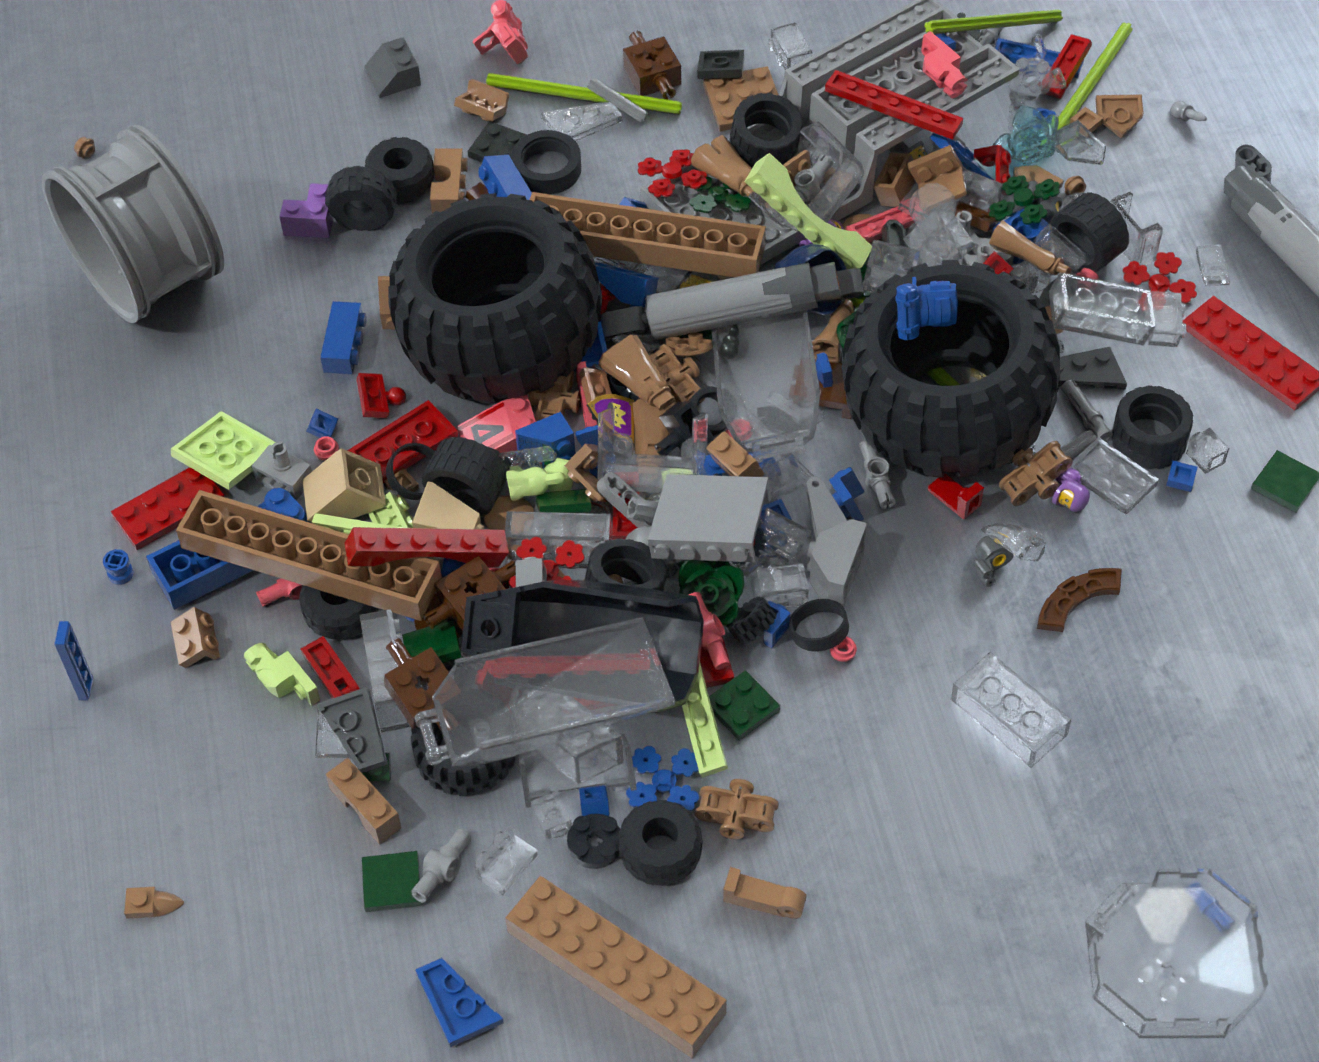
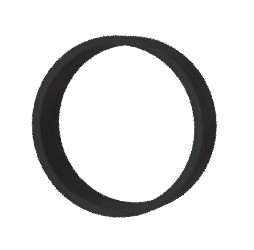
[386,443,435,500]
[789,599,849,652]

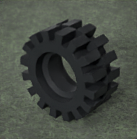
[726,596,777,644]

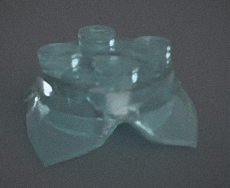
[993,105,1059,166]

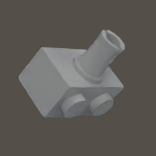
[252,442,312,501]

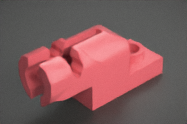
[921,31,968,98]

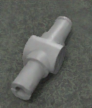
[794,154,833,202]
[859,440,896,509]
[411,829,471,903]

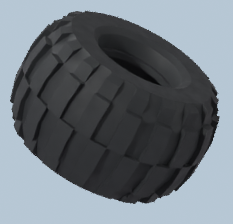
[388,193,602,404]
[842,260,1060,478]

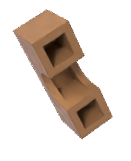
[430,148,468,213]
[326,758,401,845]

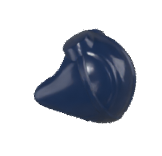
[774,244,847,316]

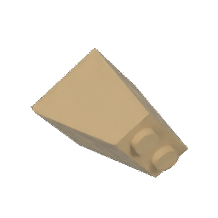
[303,448,386,522]
[412,481,484,529]

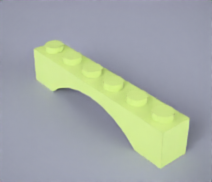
[744,153,873,269]

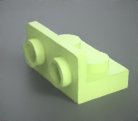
[368,492,414,528]

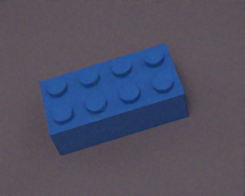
[146,540,253,610]

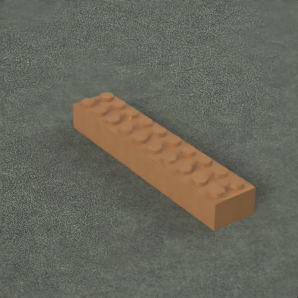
[530,192,766,277]
[176,490,442,621]

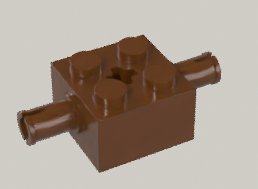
[623,31,682,100]
[423,556,516,631]
[384,638,461,737]

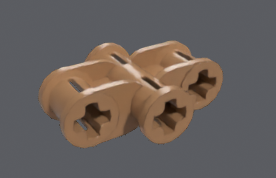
[649,344,705,403]
[528,371,581,422]
[999,441,1073,506]
[695,779,779,840]

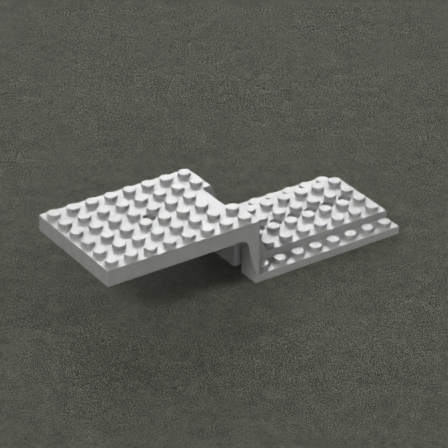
[640,0,1020,280]

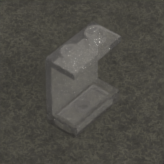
[1110,191,1163,265]

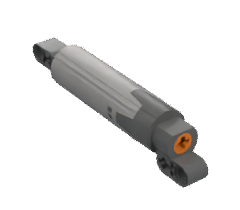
[1224,144,1319,298]
[600,262,865,341]

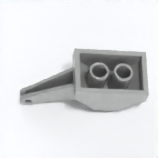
[806,477,867,607]

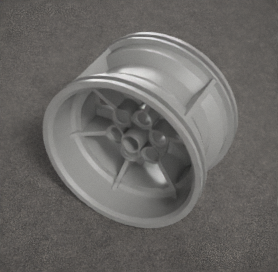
[41,124,224,323]

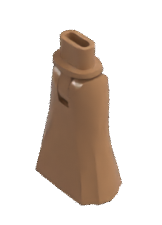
[691,135,759,199]
[989,220,1071,278]
[811,300,854,363]
[599,334,675,411]
[633,399,676,480]

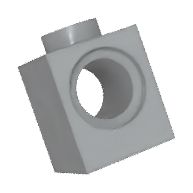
[516,557,547,587]

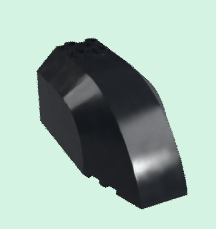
[461,580,704,712]

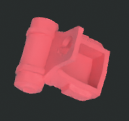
[473,0,528,65]

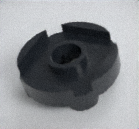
[567,814,620,869]

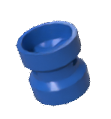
[103,549,134,585]

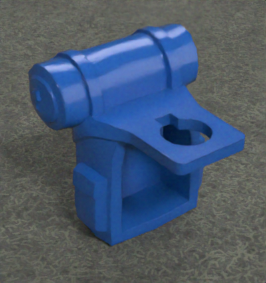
[895,277,958,340]

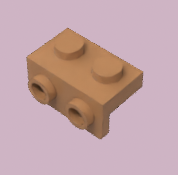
[454,79,509,121]
[170,607,220,668]

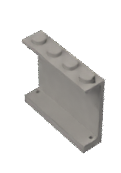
[648,474,771,562]

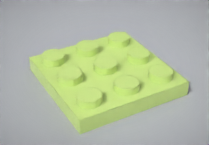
[171,411,276,490]

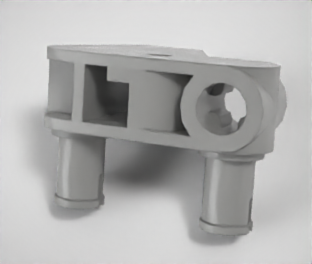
[945,211,1014,267]

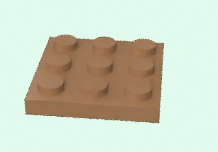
[703,66,778,131]

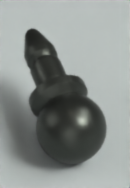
[719,324,740,359]

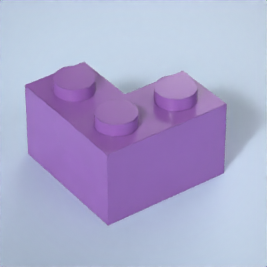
[279,183,334,238]

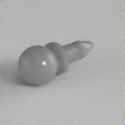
[1170,101,1207,121]

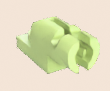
[244,643,320,706]

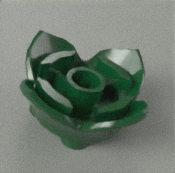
[678,560,744,627]

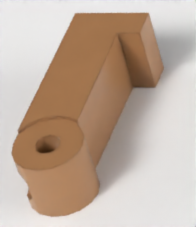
[723,867,807,918]

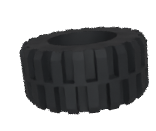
[410,688,517,796]

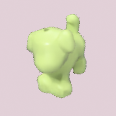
[506,457,573,501]

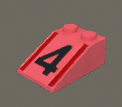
[457,395,536,459]

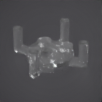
[1008,35,1066,112]

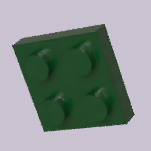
[709,670,780,741]

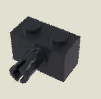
[654,401,715,458]

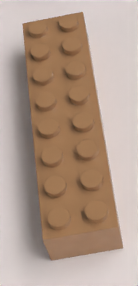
[505,875,727,1059]

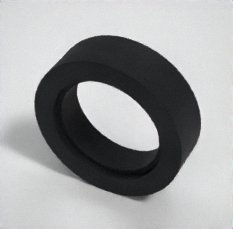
[512,130,582,195]

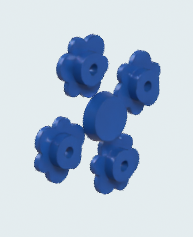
[626,746,699,811]

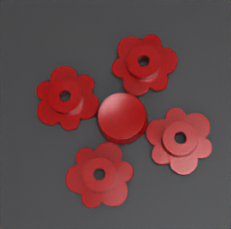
[638,149,707,197]
[1122,252,1197,313]
[509,537,585,588]

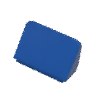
[579,785,610,816]

